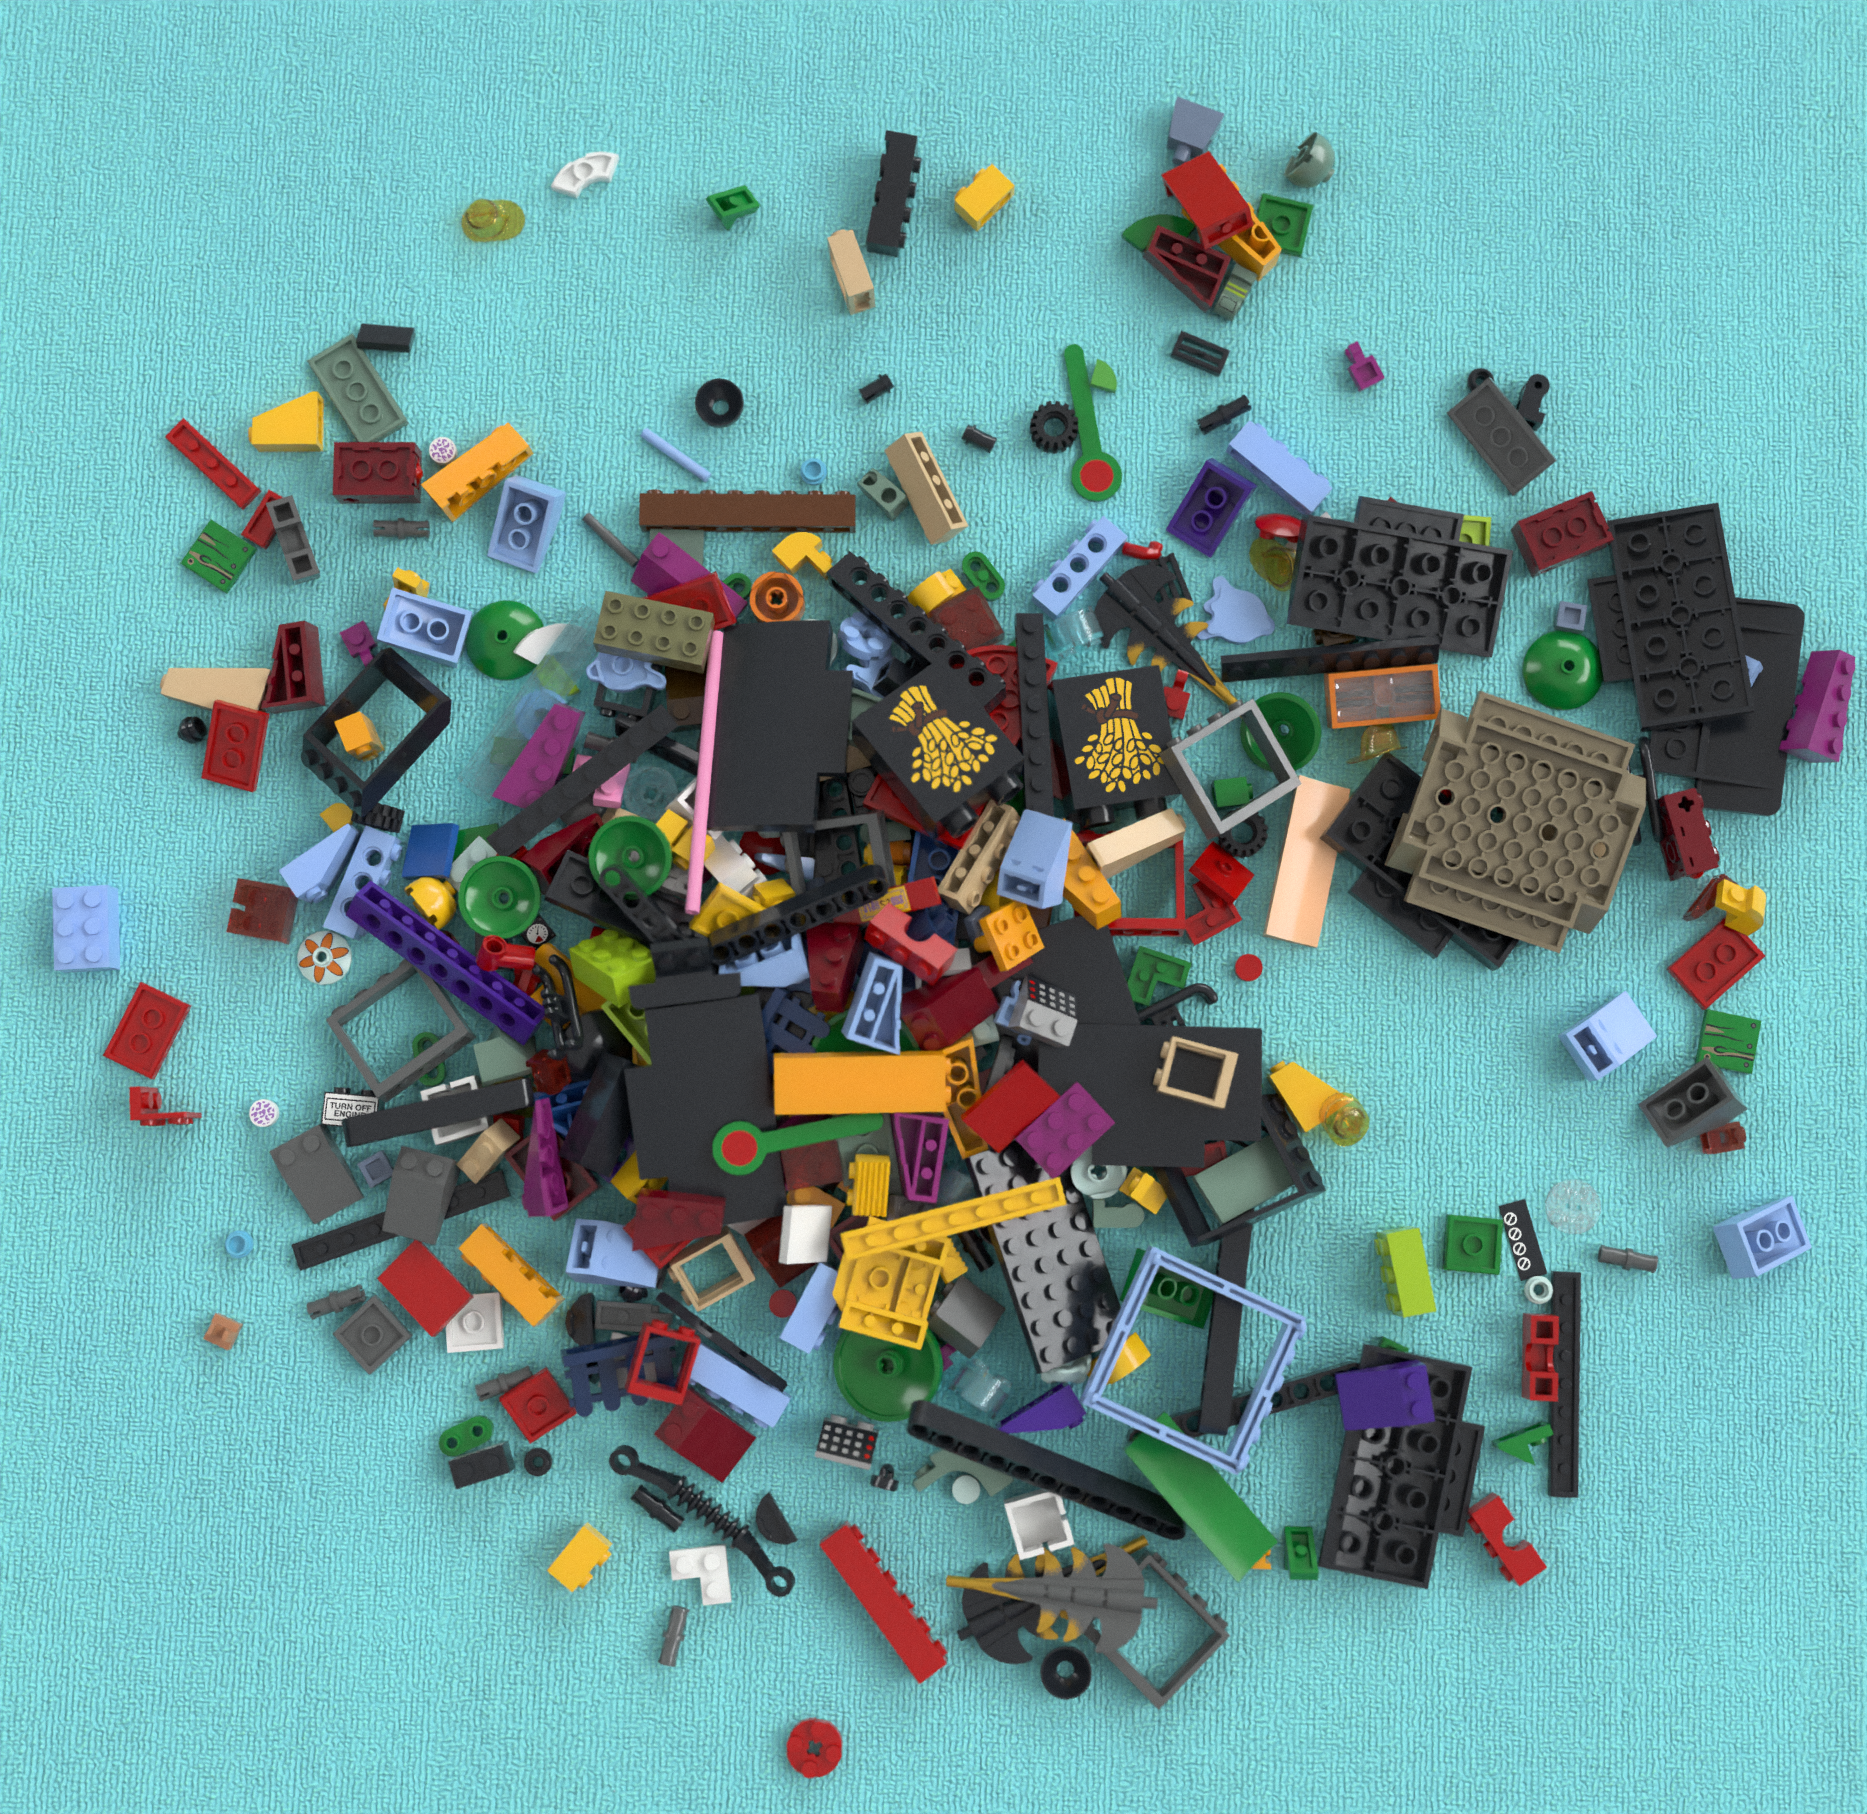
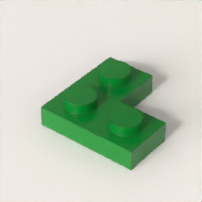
[1127,946,1192,1007]

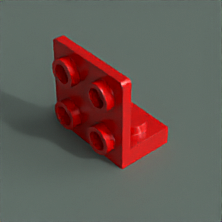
[129,1086,202,1126]

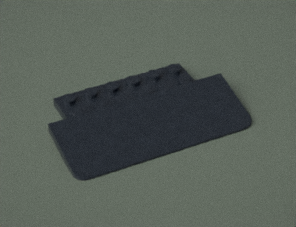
[1648,597,1805,816]

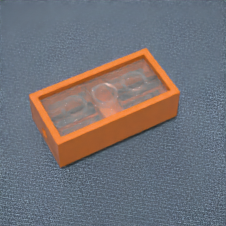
[1323,664,1441,729]

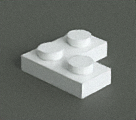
[669,1544,732,1606]

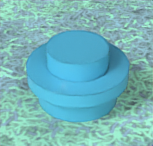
[800,458,827,485]
[225,1230,254,1258]

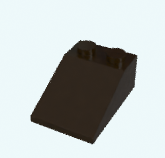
[665,655,721,732]

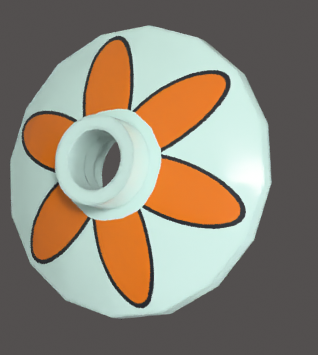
[297,931,352,985]

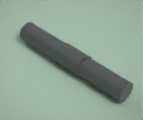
[582,512,639,568]

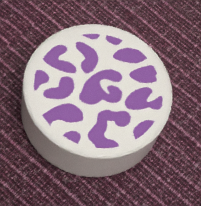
[429,437,458,466]
[249,1099,279,1127]

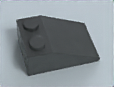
[1638,1057,1747,1148]
[269,1125,365,1224]
[382,1146,461,1245]

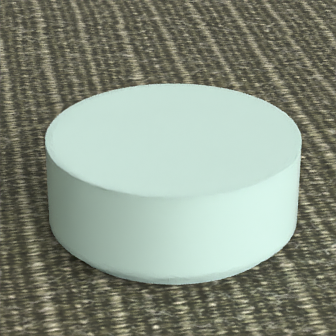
[952,1474,980,1504]

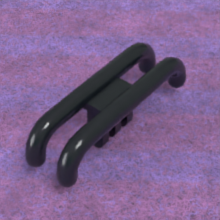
[1626,736,1664,846]
[532,954,585,1061]
[1137,983,1218,1026]

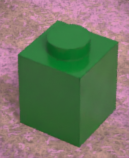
[1211,776,1253,811]

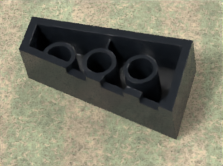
[866,130,922,257]

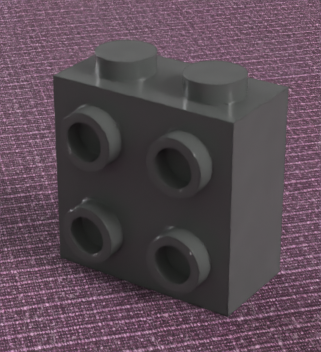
[927,1275,1006,1359]

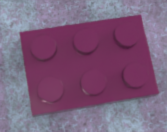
[1015,1081,1115,1179]

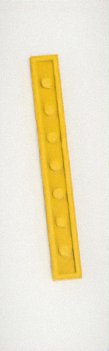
[840,1177,1067,1262]

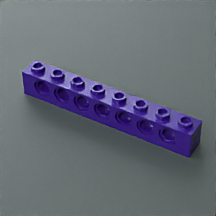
[346,880,545,1046]

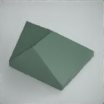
[473,1026,538,1086]

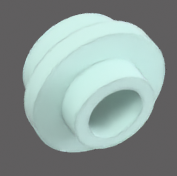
[1524,1276,1553,1304]

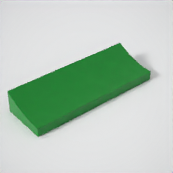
[1123,1411,1278,1582]

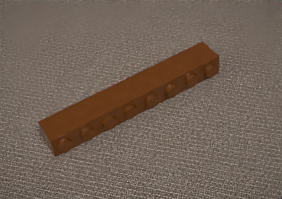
[639,489,856,533]

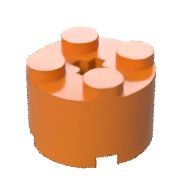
[750,571,805,623]

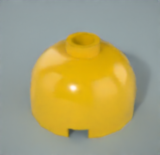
[404,877,457,930]

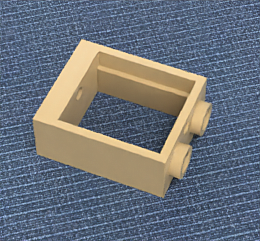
[827,229,875,315]
[1153,1036,1238,1110]
[667,1225,756,1312]

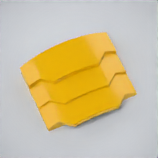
[832,1216,951,1350]

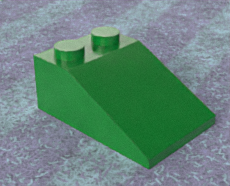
[1120,1248,1215,1329]

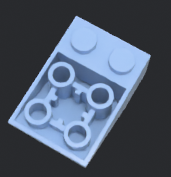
[997,809,1072,909]
[1558,991,1657,1081]
[566,1219,659,1289]

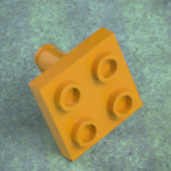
[974,900,1044,972]

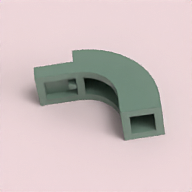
[913,1448,1014,1497]

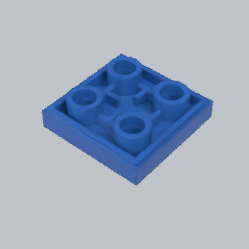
[401,823,459,880]

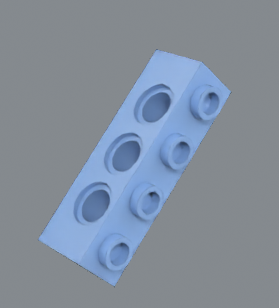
[1032,516,1128,622]
[323,826,402,941]

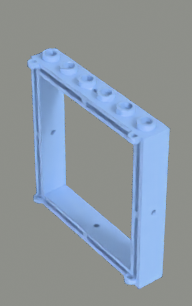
[1079,1245,1307,1475]

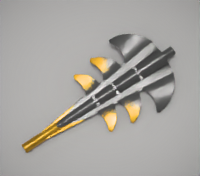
[946,1543,1158,1653]

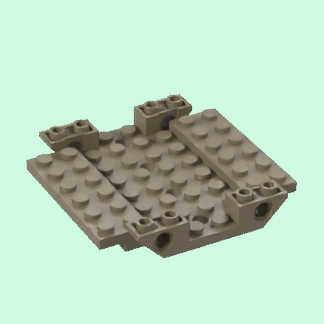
[1385,691,1646,953]

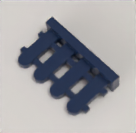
[762,987,831,1107]
[560,1333,677,1417]

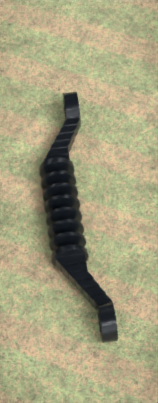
[609,1445,795,1597]

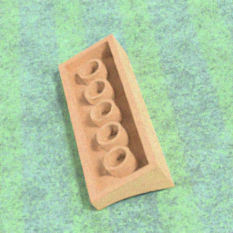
[1263,775,1350,948]

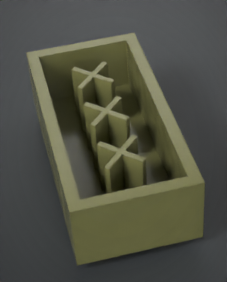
[593,591,715,674]

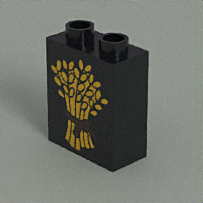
[852,658,1025,841]
[1047,665,1181,828]

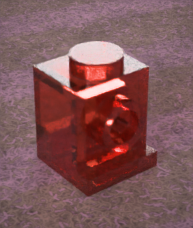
[525,1049,572,1095]
[1700,1121,1746,1154]

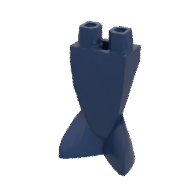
[853,896,956,992]

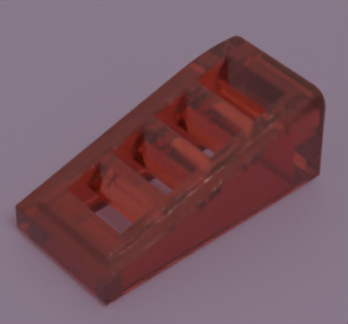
[1683,874,1738,922]

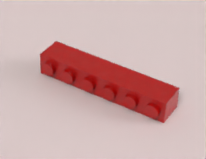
[819,1520,948,1684]

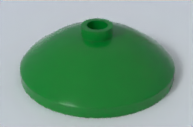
[465,600,544,681]
[1522,630,1603,711]
[1240,692,1321,772]
[589,815,672,900]
[458,856,541,939]

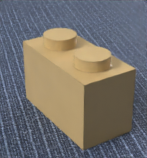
[456,1118,521,1184]

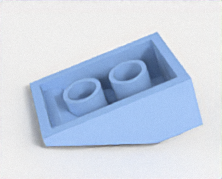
[487,475,566,574]
[377,588,472,668]
[278,823,362,903]
[719,933,810,987]
[1713,1196,1812,1279]

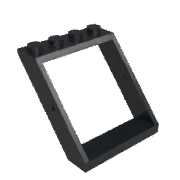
[301,647,452,817]
[1152,1093,1326,1248]

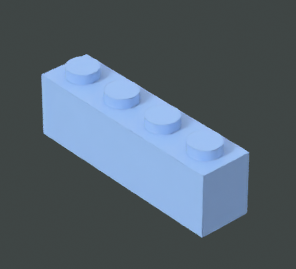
[1226,420,1332,515]
[678,1341,792,1429]

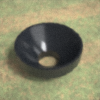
[695,378,744,428]
[1040,1646,1092,1700]

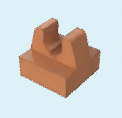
[203,1313,243,1350]

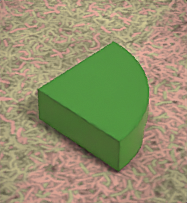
[1090,359,1117,393]

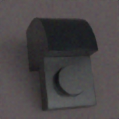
[872,657,925,697]

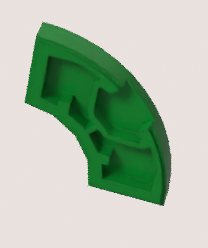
[1121,214,1196,253]

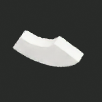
[551,152,619,198]
[513,623,587,665]

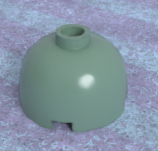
[1284,132,1335,188]

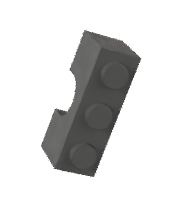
[266,495,321,585]

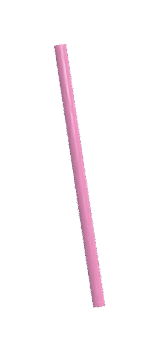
[685,631,724,915]

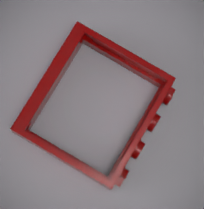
[1073,830,1185,937]

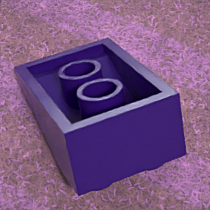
[1165,458,1258,558]
[1335,1360,1435,1431]
[996,1382,1087,1434]

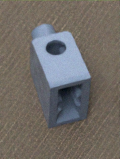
[1166,97,1224,166]

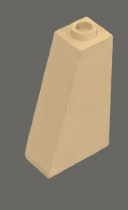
[160,668,271,712]
[1086,808,1186,880]

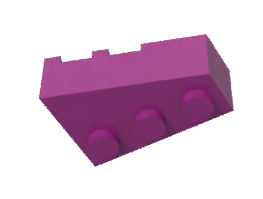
[889,1112,949,1203]

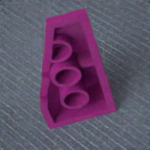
[631,532,748,619]
[522,1098,569,1217]

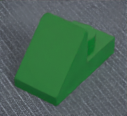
[706,185,761,231]
[1491,1421,1553,1466]
[1284,1526,1319,1580]

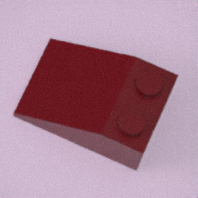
[521,813,604,895]
[901,966,1000,1051]
[653,1386,757,1483]

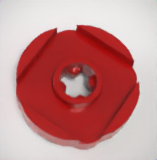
[786,1717,843,1778]

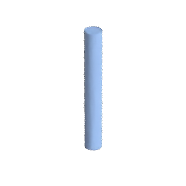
[641,428,711,482]

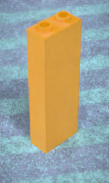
[774,1051,951,1115]

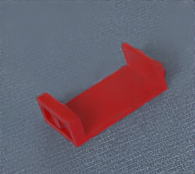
[1161,151,1254,250]

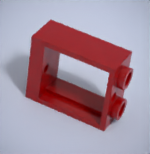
[624,1319,701,1406]

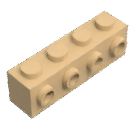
[884,432,968,545]
[938,799,1021,915]

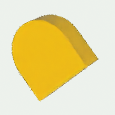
[319,803,353,832]

